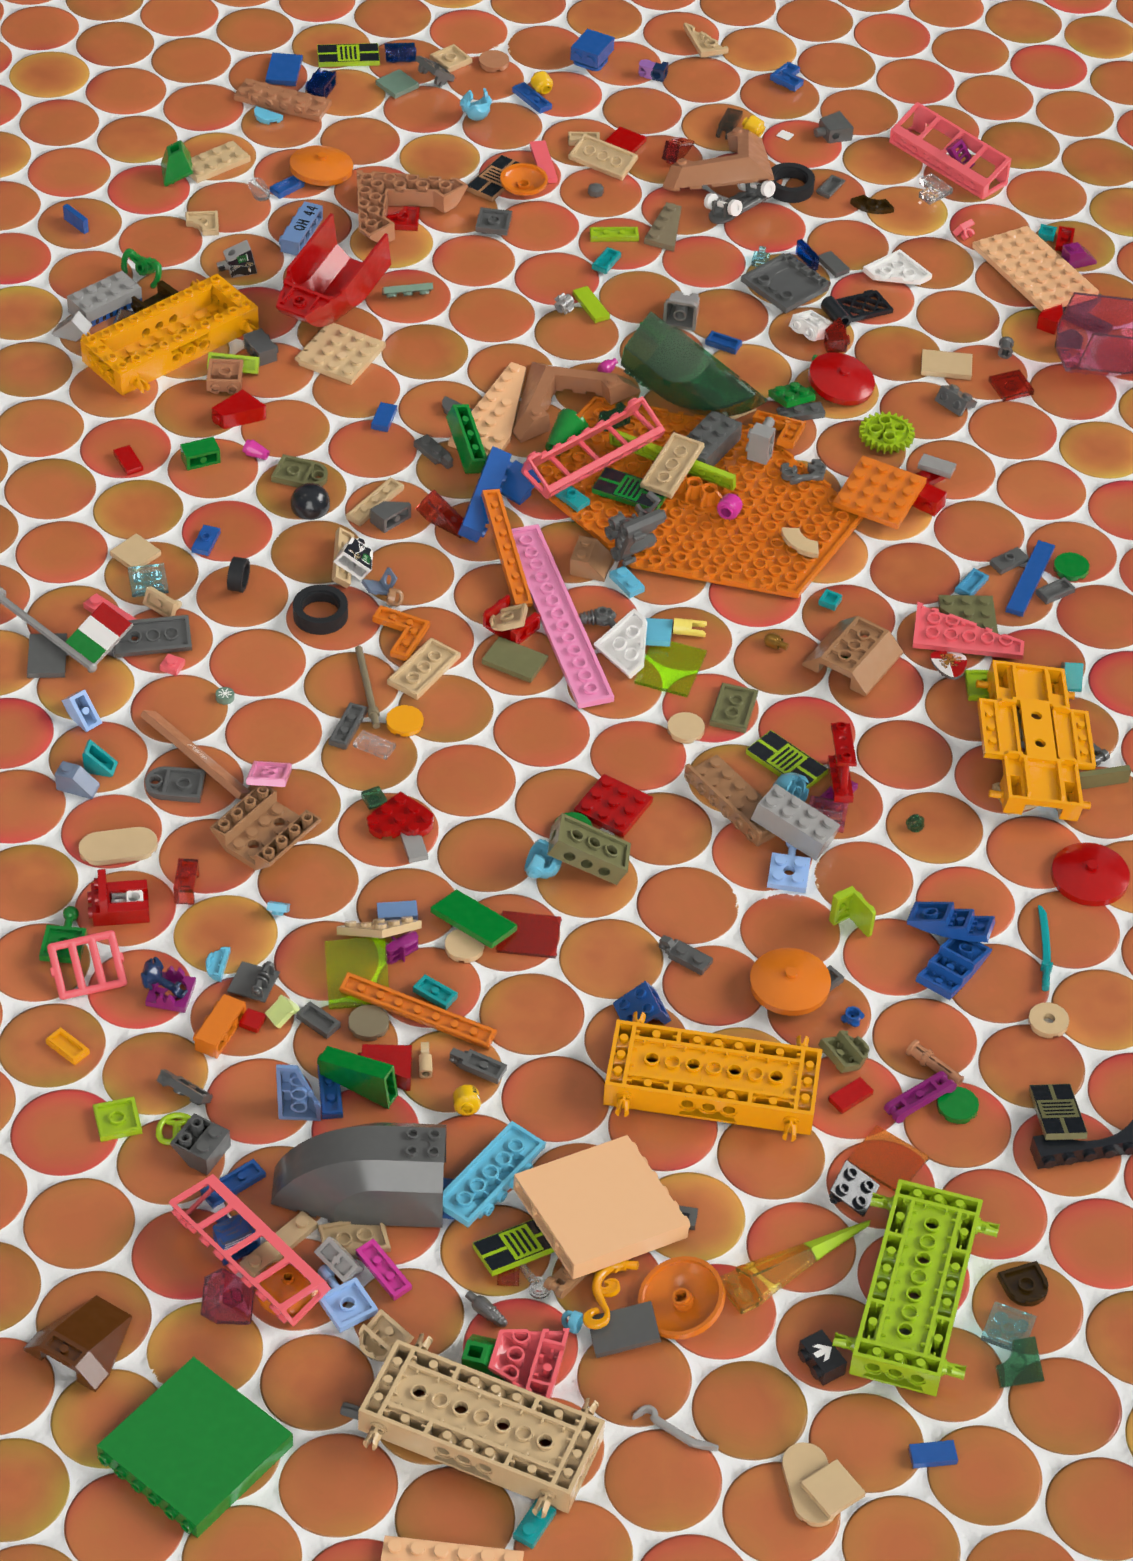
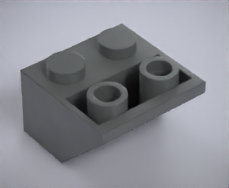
[170,1113,231,1176]

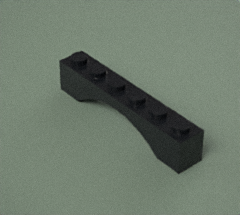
[1030,1120,1133,1169]

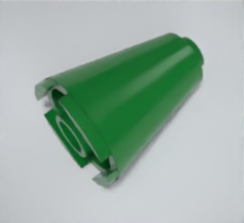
[545,409,589,456]

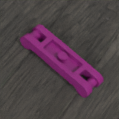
[884,1071,957,1124]

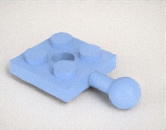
[767,842,811,893]
[318,1264,378,1333]

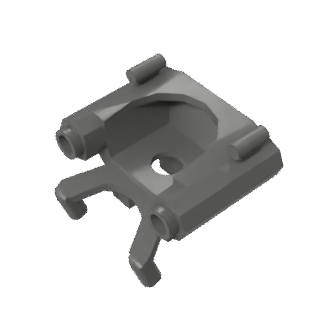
[605,491,667,566]

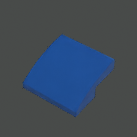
[500,460,541,505]

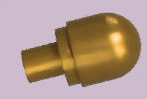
[764,633,789,650]

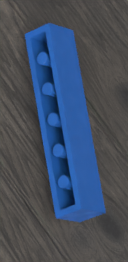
[458,446,512,543]

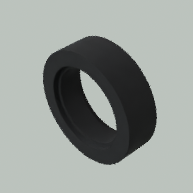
[771,163,815,203]
[293,585,348,635]

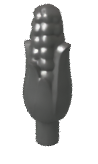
[465,1290,508,1328]

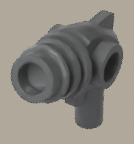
[579,607,617,628]

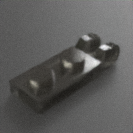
[716,108,743,140]

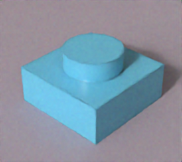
[267,901,290,916]

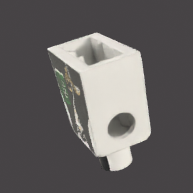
[333,538,373,581]

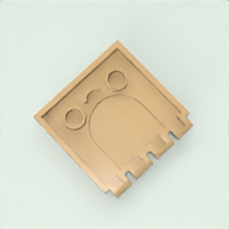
[295,323,386,385]

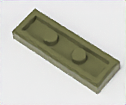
[1079,765,1131,789]

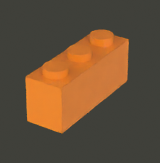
[193,994,246,1059]

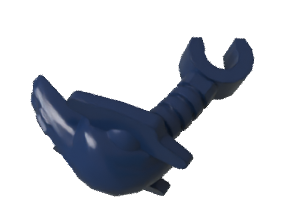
[141,957,188,998]

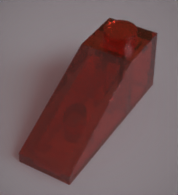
[662,137,695,165]
[415,490,463,538]

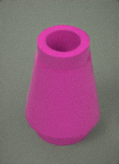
[242,439,270,460]

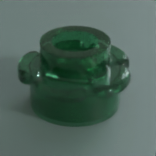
[906,814,924,832]

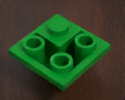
[161,140,193,187]
[461,1334,505,1381]

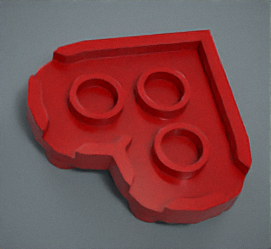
[367,791,434,839]

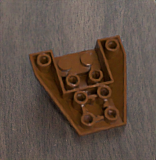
[24,1295,132,1392]

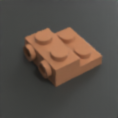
[206,359,244,394]

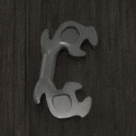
[780,459,826,485]

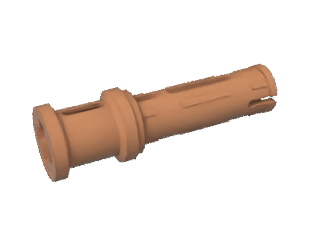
[906,1039,964,1087]

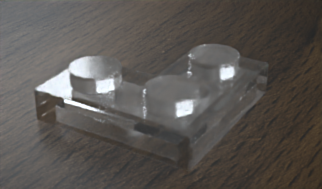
[919,173,953,205]

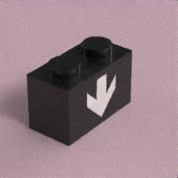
[798,1330,847,1386]

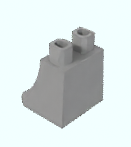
[663,291,700,331]

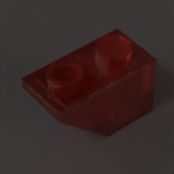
[824,318,850,353]

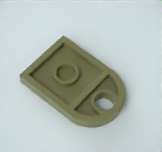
[271,454,328,487]

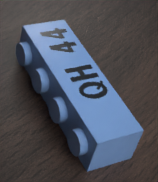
[279,201,323,256]

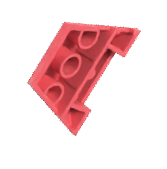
[488,1328,570,1399]

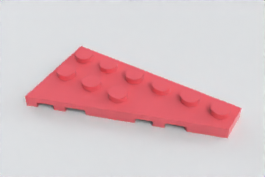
[912,602,1024,660]

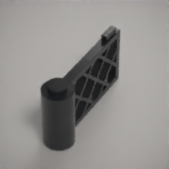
[821,290,894,329]

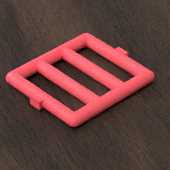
[47,930,127,1000]

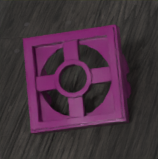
[145,966,196,1013]

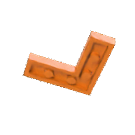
[752,410,806,449]
[372,605,430,661]

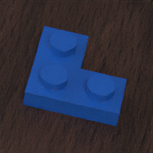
[770,62,804,92]

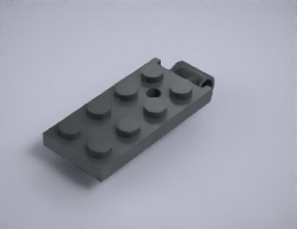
[114,615,192,658]

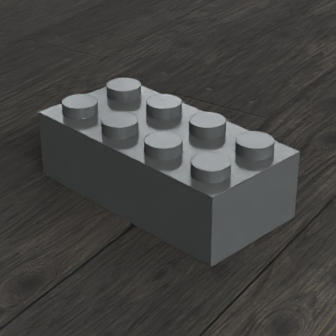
[686,410,742,466]

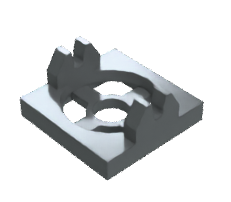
[415,56,455,87]

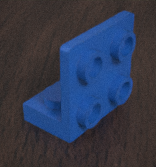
[613,981,671,1025]

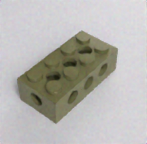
[547,813,631,885]

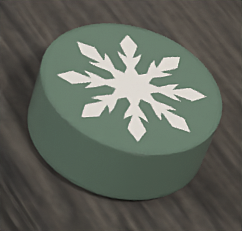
[216,687,234,705]

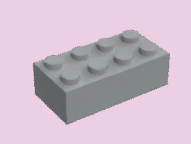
[751,784,840,861]

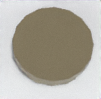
[348,1005,389,1041]

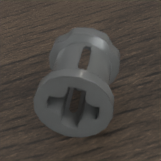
[998,337,1014,359]

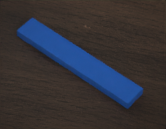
[1006,540,1055,617]

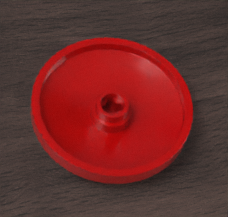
[808,352,875,406]
[1051,843,1130,906]

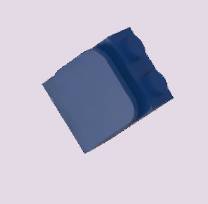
[570,29,615,71]

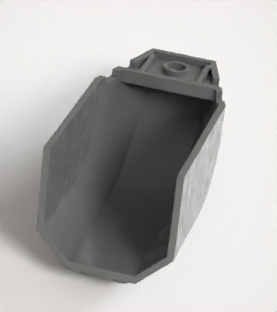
[271,1122,447,1228]

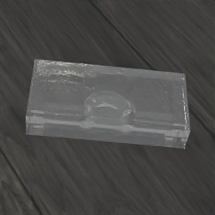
[353,730,396,760]

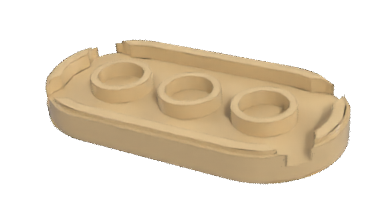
[79,827,158,866]
[782,1442,836,1527]

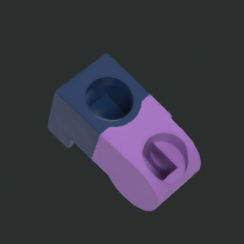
[638,59,669,82]

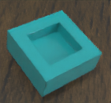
[1038,224,1057,242]
[818,589,843,611]

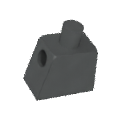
[814,111,854,143]

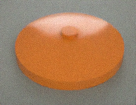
[289,145,353,186]
[749,948,831,1016]
[638,1256,725,1340]

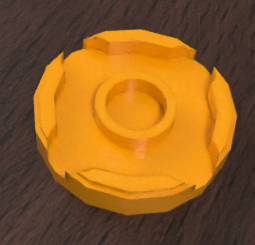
[386,705,424,737]

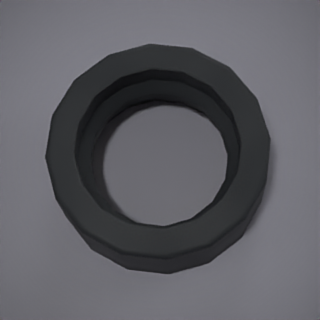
[227,557,250,592]

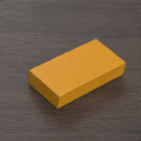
[45,1027,90,1066]

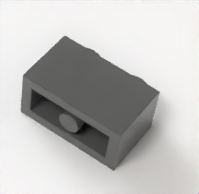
[243,328,279,367]

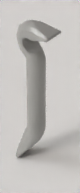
[632,1405,719,1451]

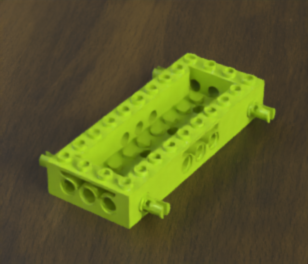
[832,1179,1000,1396]

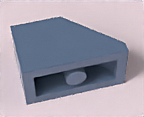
[55,761,100,799]

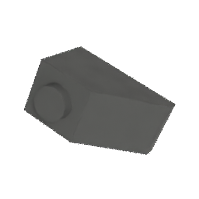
[370,501,411,533]

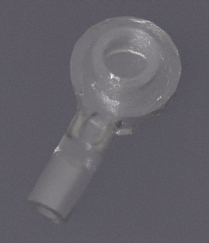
[519,1264,550,1299]

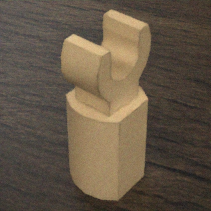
[419,1042,432,1079]

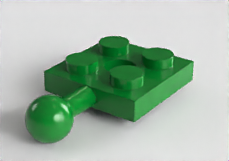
[768,382,817,408]
[39,906,87,964]

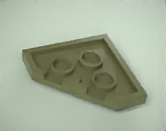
[938,595,998,634]

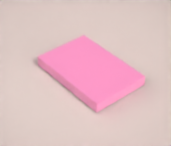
[246,761,292,787]

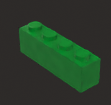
[446,404,487,474]

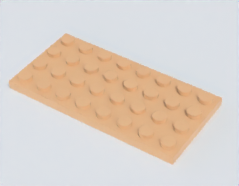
[972,226,1099,312]

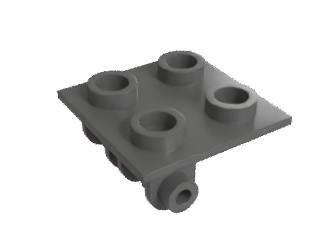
[227,961,280,1003]

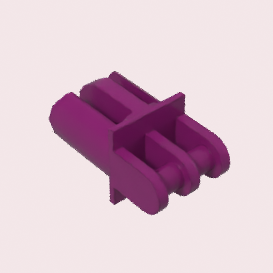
[385,931,418,964]

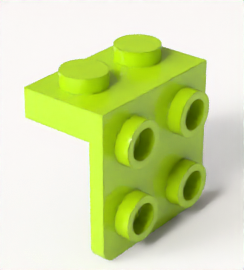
[829,886,876,937]

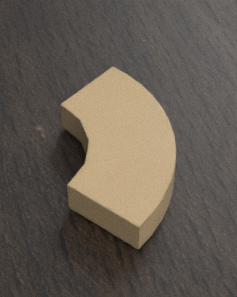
[781,527,819,558]

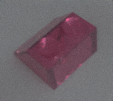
[201,1268,255,1325]

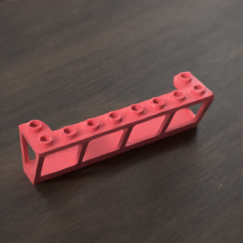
[889,102,1011,200]
[521,396,665,499]
[168,1174,331,1327]

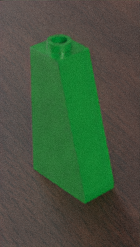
[317,1046,398,1109]

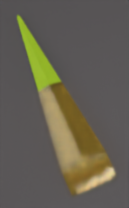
[720,1220,871,1314]

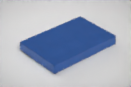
[265,53,303,86]

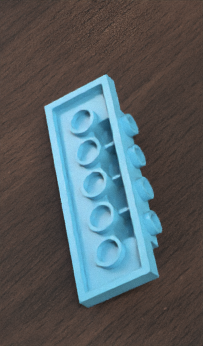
[443,1121,546,1227]

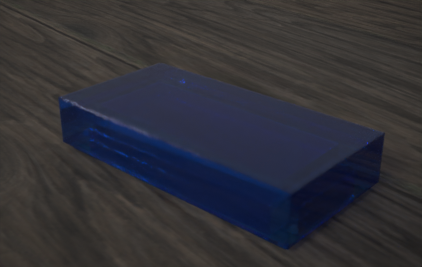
[796,239,820,271]

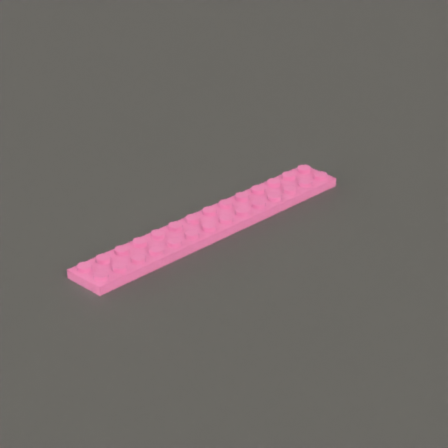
[511,524,614,709]

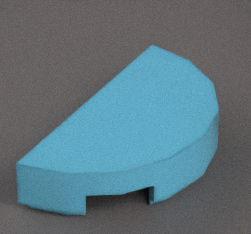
[254,106,283,124]
[206,947,231,982]

